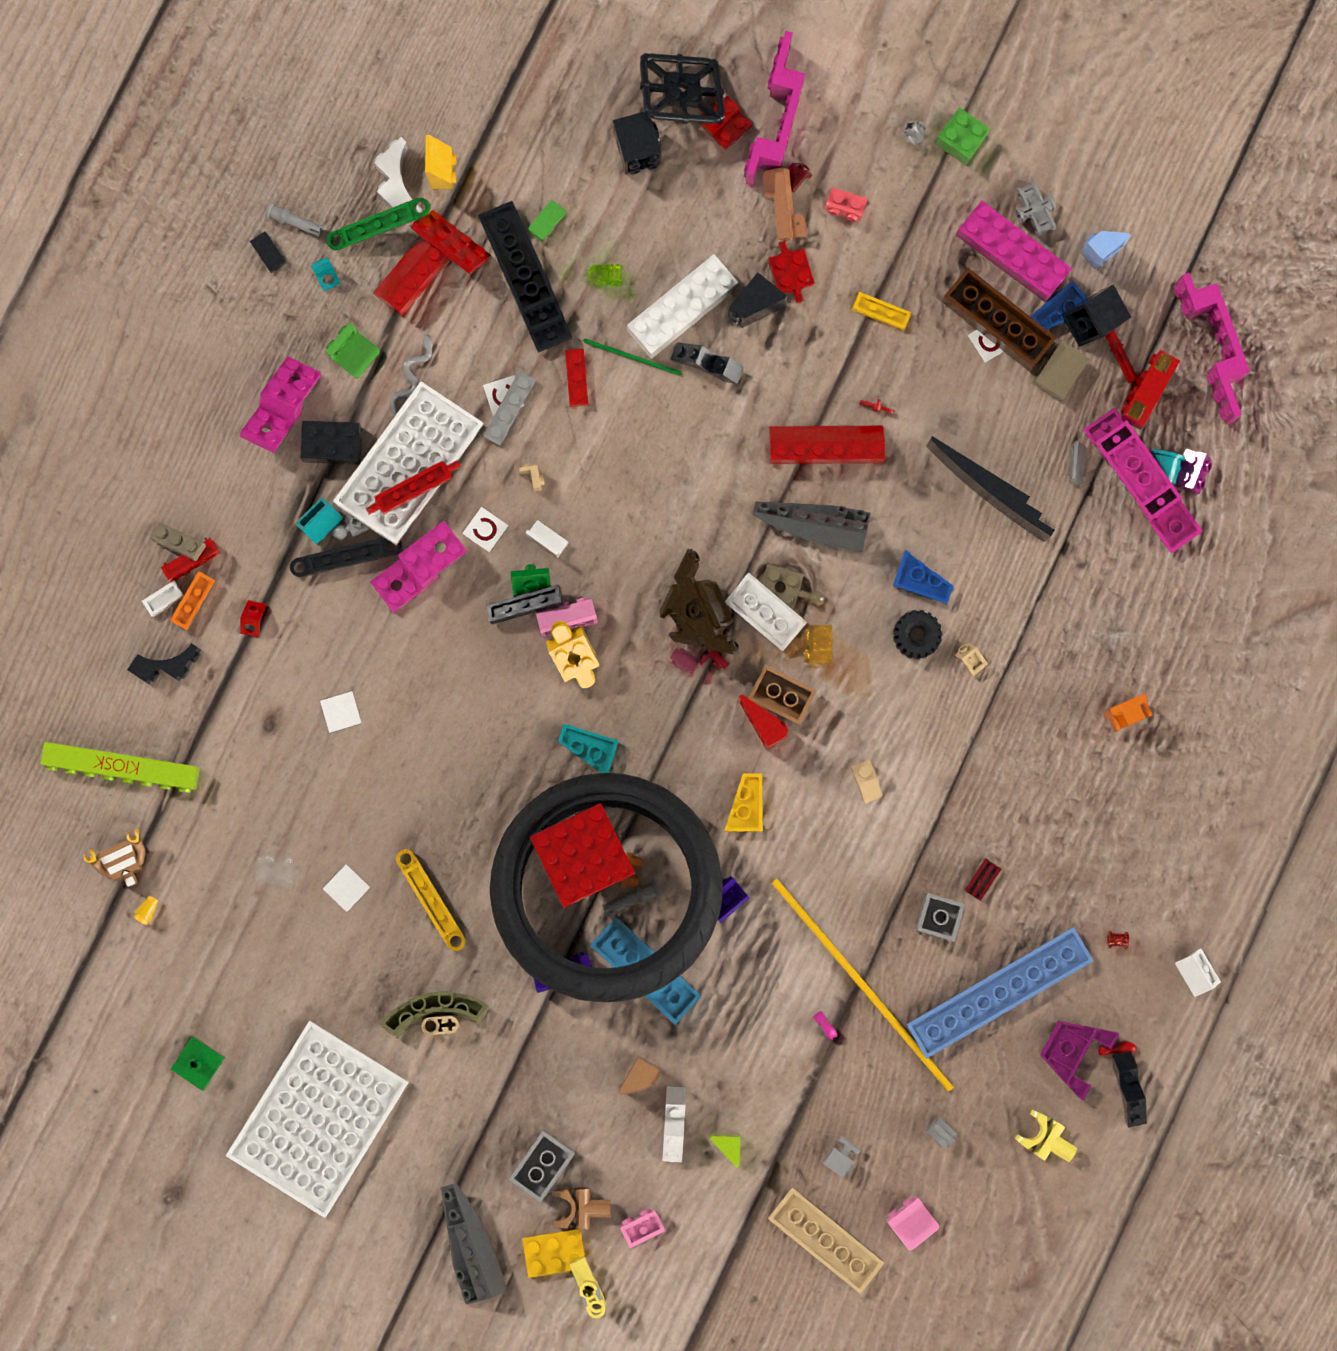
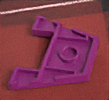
[1039,1021,1119,1100]

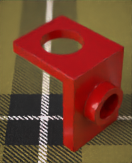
[240,600,266,637]

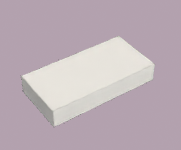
[142,580,184,617]

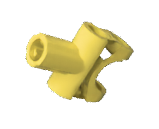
[1015,1110,1077,1163]

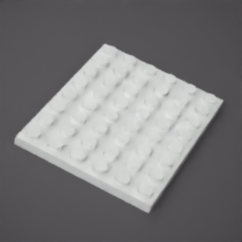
[226,1021,409,1218]

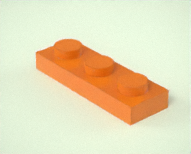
[170,571,215,630]

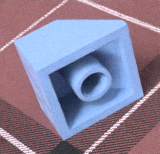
[1081,231,1131,270]

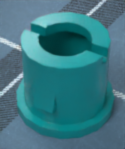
[1151,449,1185,485]

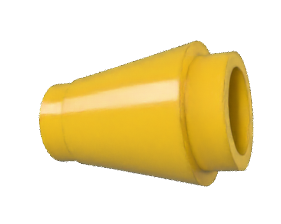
[133,896,159,926]

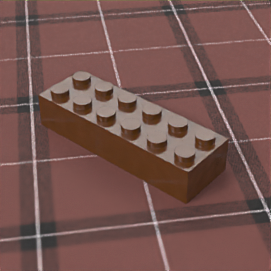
[942,268,1057,372]

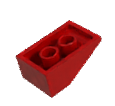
[738,694,789,749]

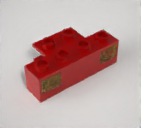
[1120,350,1180,430]

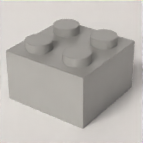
[915,893,965,942]

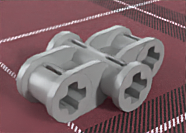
[1015,181,1056,237]

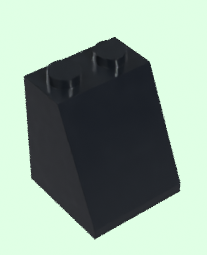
[728,272,787,328]
[1061,284,1131,347]

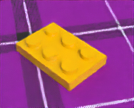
[522,1229,585,1278]

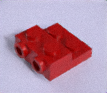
[700,95,753,151]

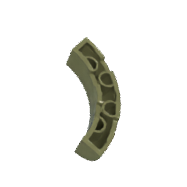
[379,991,489,1039]

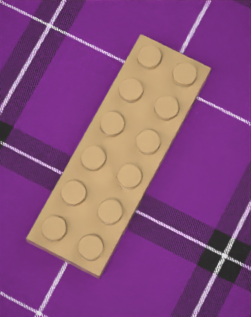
[768,1187,884,1294]

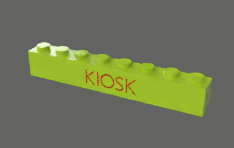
[40,742,200,793]

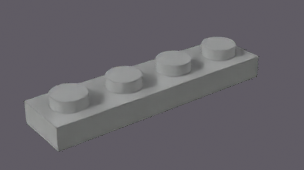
[483,371,536,446]

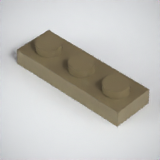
[150,522,206,561]

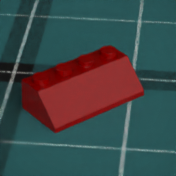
[373,236,450,317]

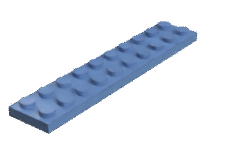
[906,927,1093,1059]

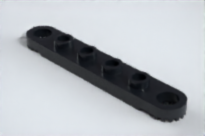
[290,538,403,577]

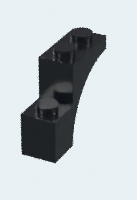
[670,342,744,384]
[127,643,201,684]
[1112,1051,1147,1128]

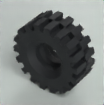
[893,610,943,659]

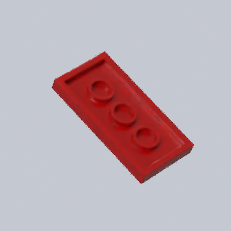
[411,210,491,274]

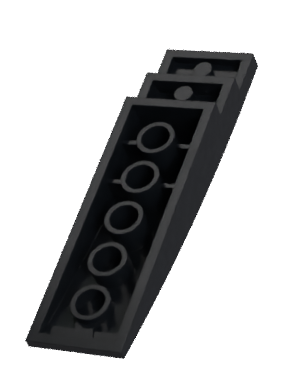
[478,201,572,353]
[926,436,1055,542]

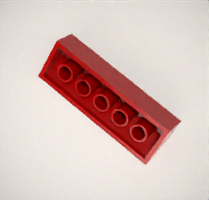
[769,425,885,464]

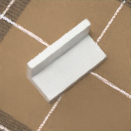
[526,520,568,558]
[1175,949,1221,997]

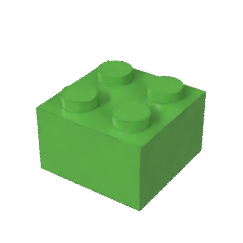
[935,107,990,165]

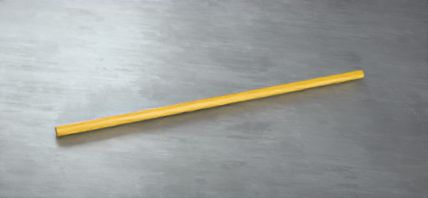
[771,879,954,1092]

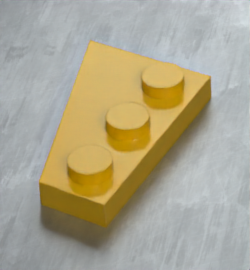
[724,773,763,832]

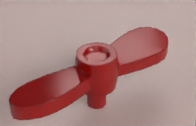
[859,399,895,414]

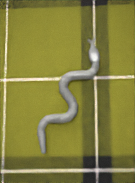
[390,329,433,417]

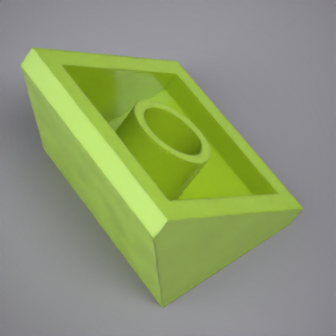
[709,1133,741,1168]

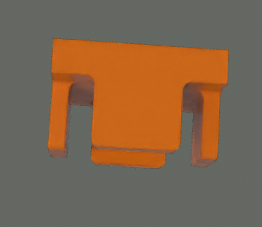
[1103,693,1152,732]

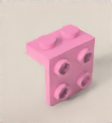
[886,1196,939,1250]

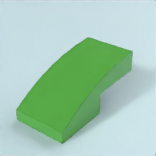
[527,200,567,242]

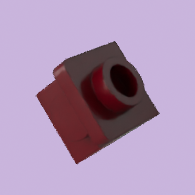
[788,163,812,193]
[699,649,730,671]

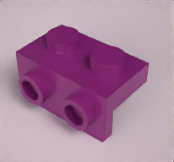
[1174,449,1212,495]

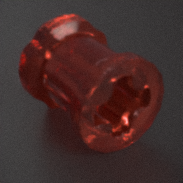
[1107,931,1129,949]

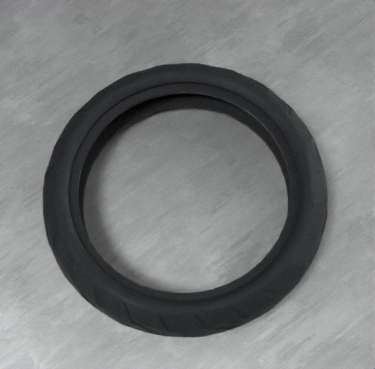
[490,772,723,1002]

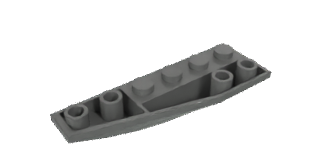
[441,1183,507,1305]

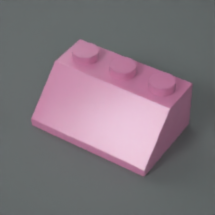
[536,597,598,638]

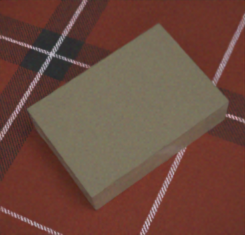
[1032,340,1090,402]

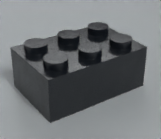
[300,421,362,465]

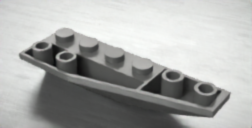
[753,501,871,552]

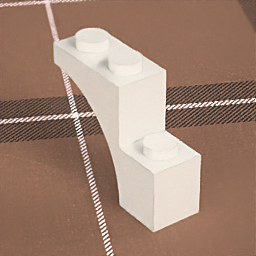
[662,1086,686,1162]

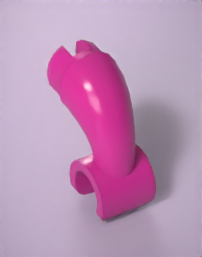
[813,1011,837,1040]

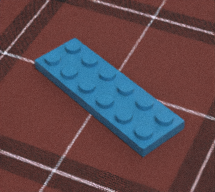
[590,917,701,1025]

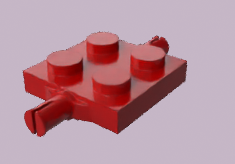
[768,241,815,304]

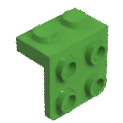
[325,322,380,379]

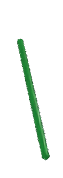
[583,338,682,376]

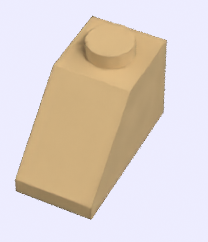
[850,760,883,804]

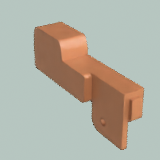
[762,168,807,241]

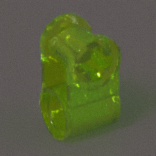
[587,264,623,287]

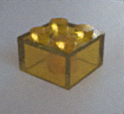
[803,625,833,668]

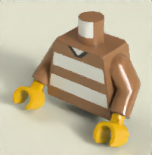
[83,829,146,888]

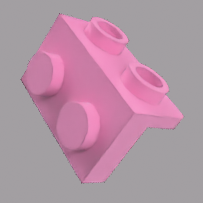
[620,1208,665,1248]

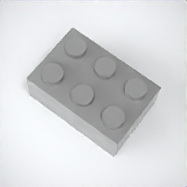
[509,1129,576,1203]

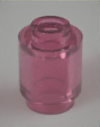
[670,647,700,674]

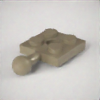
[762,564,825,611]

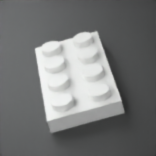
[725,573,807,651]

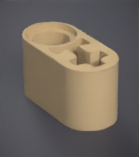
[422,1015,460,1035]

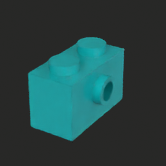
[295,497,343,544]

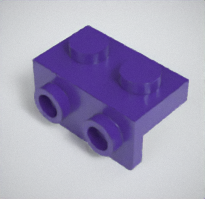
[718,876,750,923]

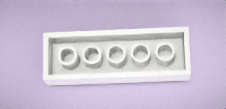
[627,254,738,359]

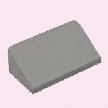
[1068,442,1086,484]

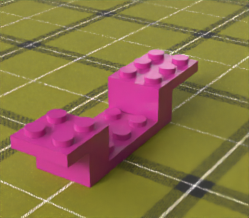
[743,31,805,186]
[1174,273,1250,425]
[1083,407,1203,553]

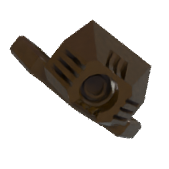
[660,549,739,655]

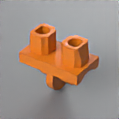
[621,852,643,888]

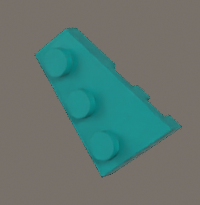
[558,724,619,773]

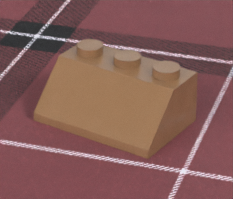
[748,665,817,725]
[618,1055,660,1095]

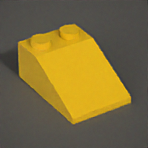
[425,135,457,189]

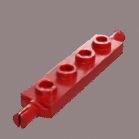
[365,460,461,515]

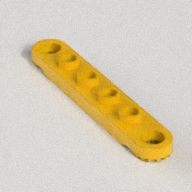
[396,849,466,951]

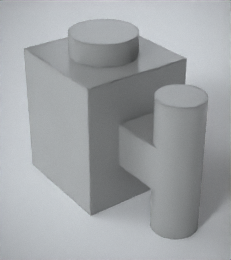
[925,1116,957,1148]
[822,1136,861,1178]

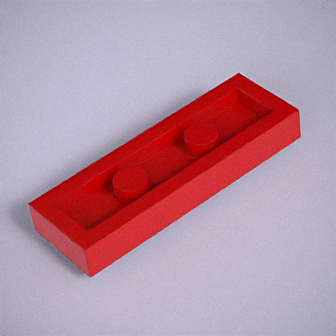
[565,349,589,407]

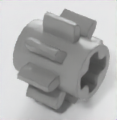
[903,120,926,144]

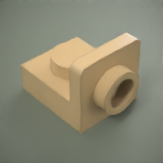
[955,643,988,676]

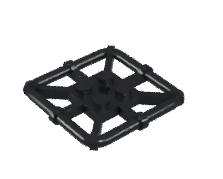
[640,53,725,124]

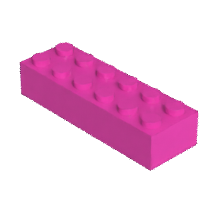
[956,200,1072,303]

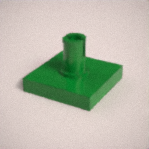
[510,564,551,597]
[170,1036,225,1091]

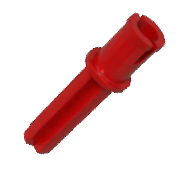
[1105,329,1138,383]

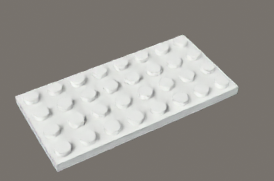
[333,382,484,546]

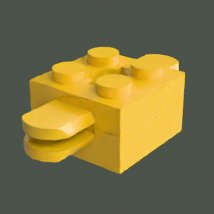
[546,621,599,688]

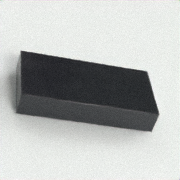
[250,231,286,273]

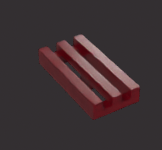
[964,858,1002,901]

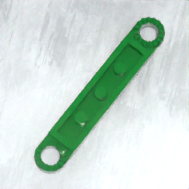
[326,198,431,250]

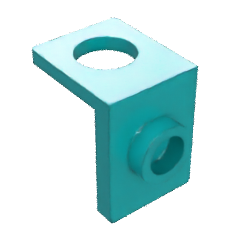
[311,257,340,292]

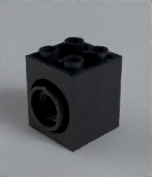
[612,111,662,175]

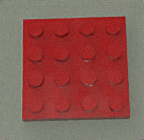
[530,803,635,908]

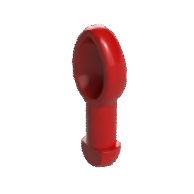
[1098,1041,1137,1056]

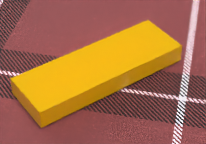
[852,292,911,331]

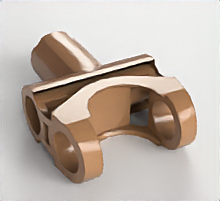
[552,1188,611,1229]

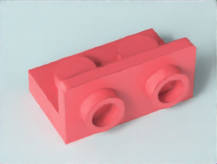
[825,187,868,222]

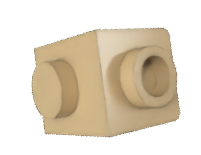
[519,463,545,492]

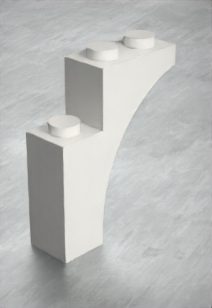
[374,137,423,228]

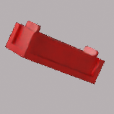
[160,537,221,582]

